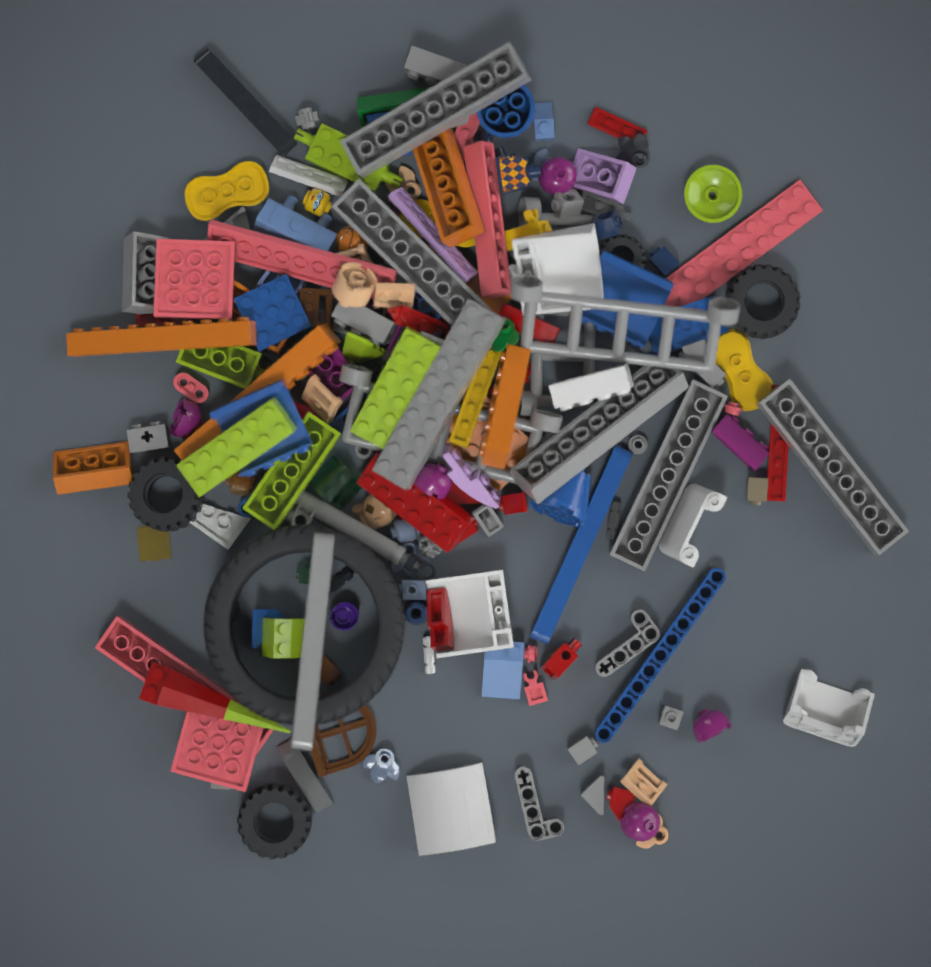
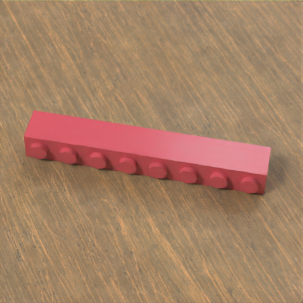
[464,141,511,299]

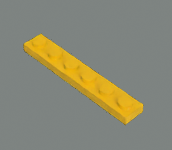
[449,347,502,448]

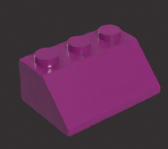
[308,349,354,401]
[711,414,770,471]

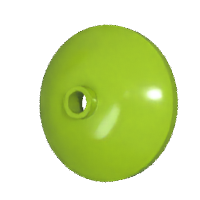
[684,165,742,223]

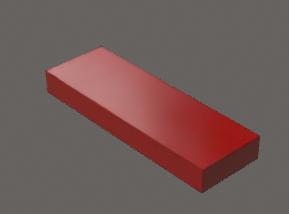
[587,107,648,139]

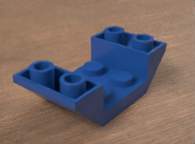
[649,296,728,355]

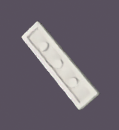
[269,155,349,197]

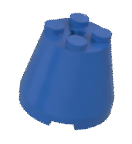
[476,85,535,138]
[529,469,592,527]

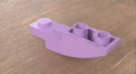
[442,443,501,509]

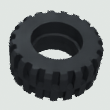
[726,264,801,339]
[127,457,205,532]
[237,783,312,859]

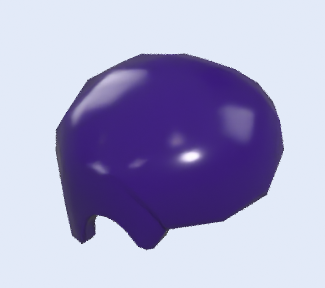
[330,601,359,631]

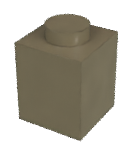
[746,477,768,505]

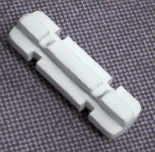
[423,636,436,674]

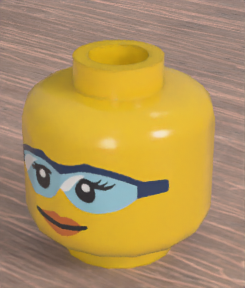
[302,188,333,216]

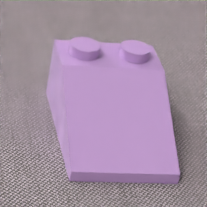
[573,148,637,204]

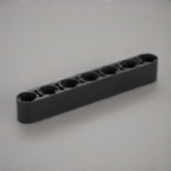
[193,48,297,157]

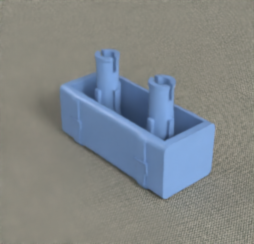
[253,195,337,252]

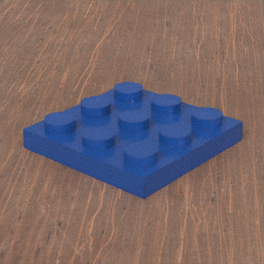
[234,274,311,352]

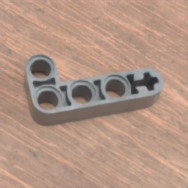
[595,609,660,677]
[515,765,564,841]

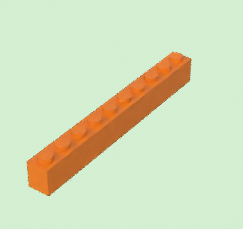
[66,317,257,357]

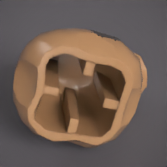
[352,494,396,530]

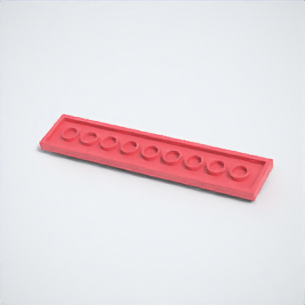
[665,180,823,307]
[207,220,397,300]

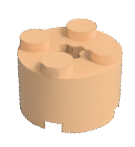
[332,262,377,308]

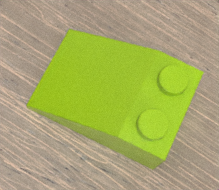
[262,618,306,658]

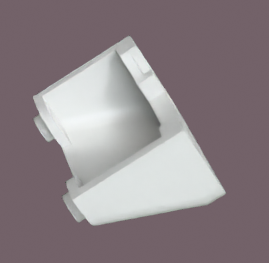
[659,484,727,568]
[783,669,875,747]

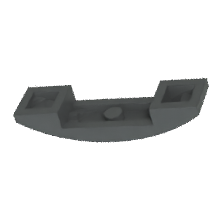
[277,738,334,813]

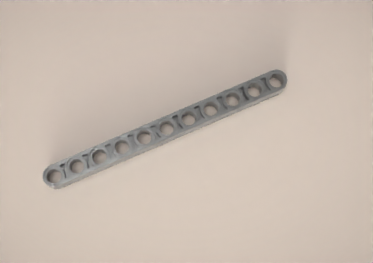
[292,533,335,750]

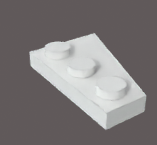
[189,503,251,550]

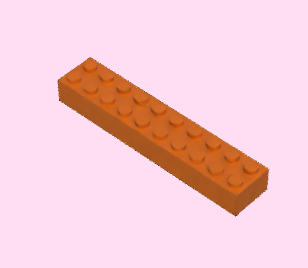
[174,323,341,460]

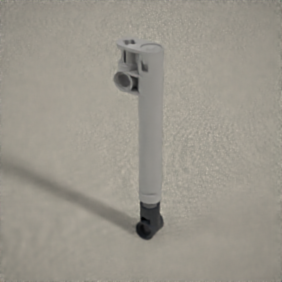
[284,490,436,580]

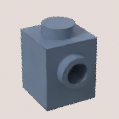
[399,580,426,600]

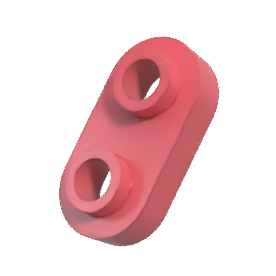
[173,373,209,403]

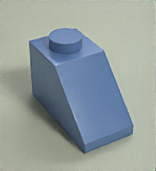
[534,102,555,142]

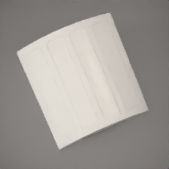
[512,223,604,315]
[426,570,514,658]
[407,762,496,856]

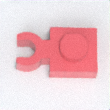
[523,670,548,706]

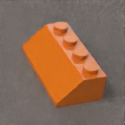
[53,441,134,495]

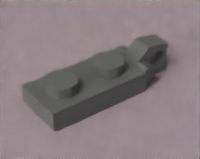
[581,190,631,222]

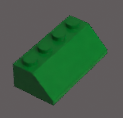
[357,87,431,128]

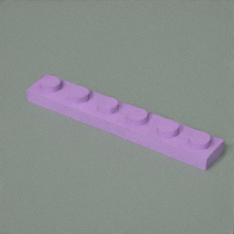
[388,187,478,283]

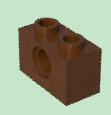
[320,654,342,685]

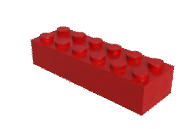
[356,451,475,553]

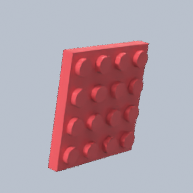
[154,239,235,320]
[170,712,263,792]

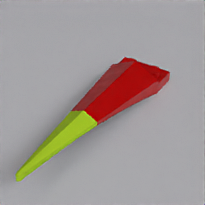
[139,662,291,733]

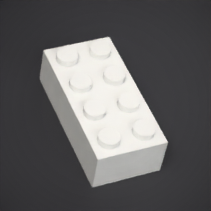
[549,363,634,411]

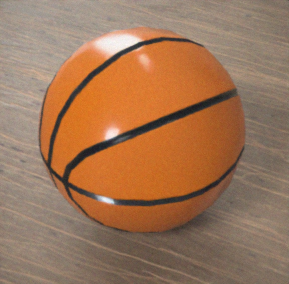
[336,225,369,258]

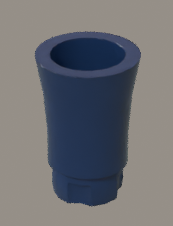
[404,600,427,625]

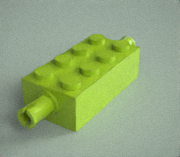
[294,123,404,194]
[176,346,266,389]

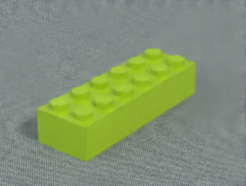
[350,326,441,450]
[176,396,297,497]
[243,412,342,530]

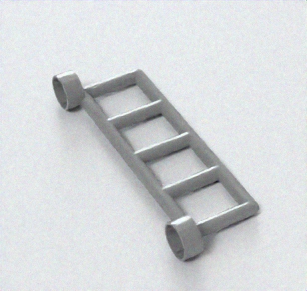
[517,197,595,420]
[510,275,740,373]
[339,364,563,484]

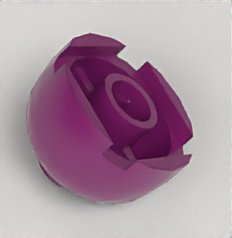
[538,156,577,195]
[170,398,204,438]
[415,462,452,499]
[693,708,732,743]
[620,802,660,842]

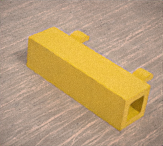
[504,209,552,252]

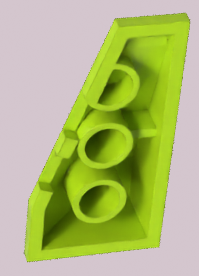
[342,332,387,365]

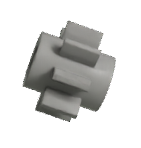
[295,108,319,130]
[419,536,442,558]

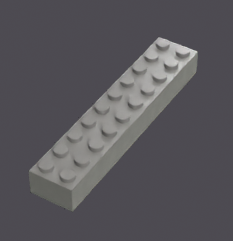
[340,42,532,178]
[332,179,492,327]
[372,299,506,490]
[509,366,689,504]
[755,379,909,555]
[609,380,728,571]

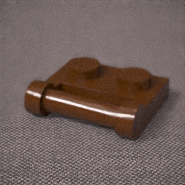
[300,288,335,329]

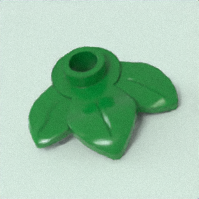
[491,318,519,352]

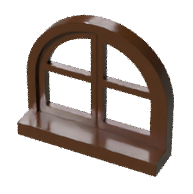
[310,692,377,778]

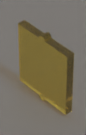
[137,527,172,562]

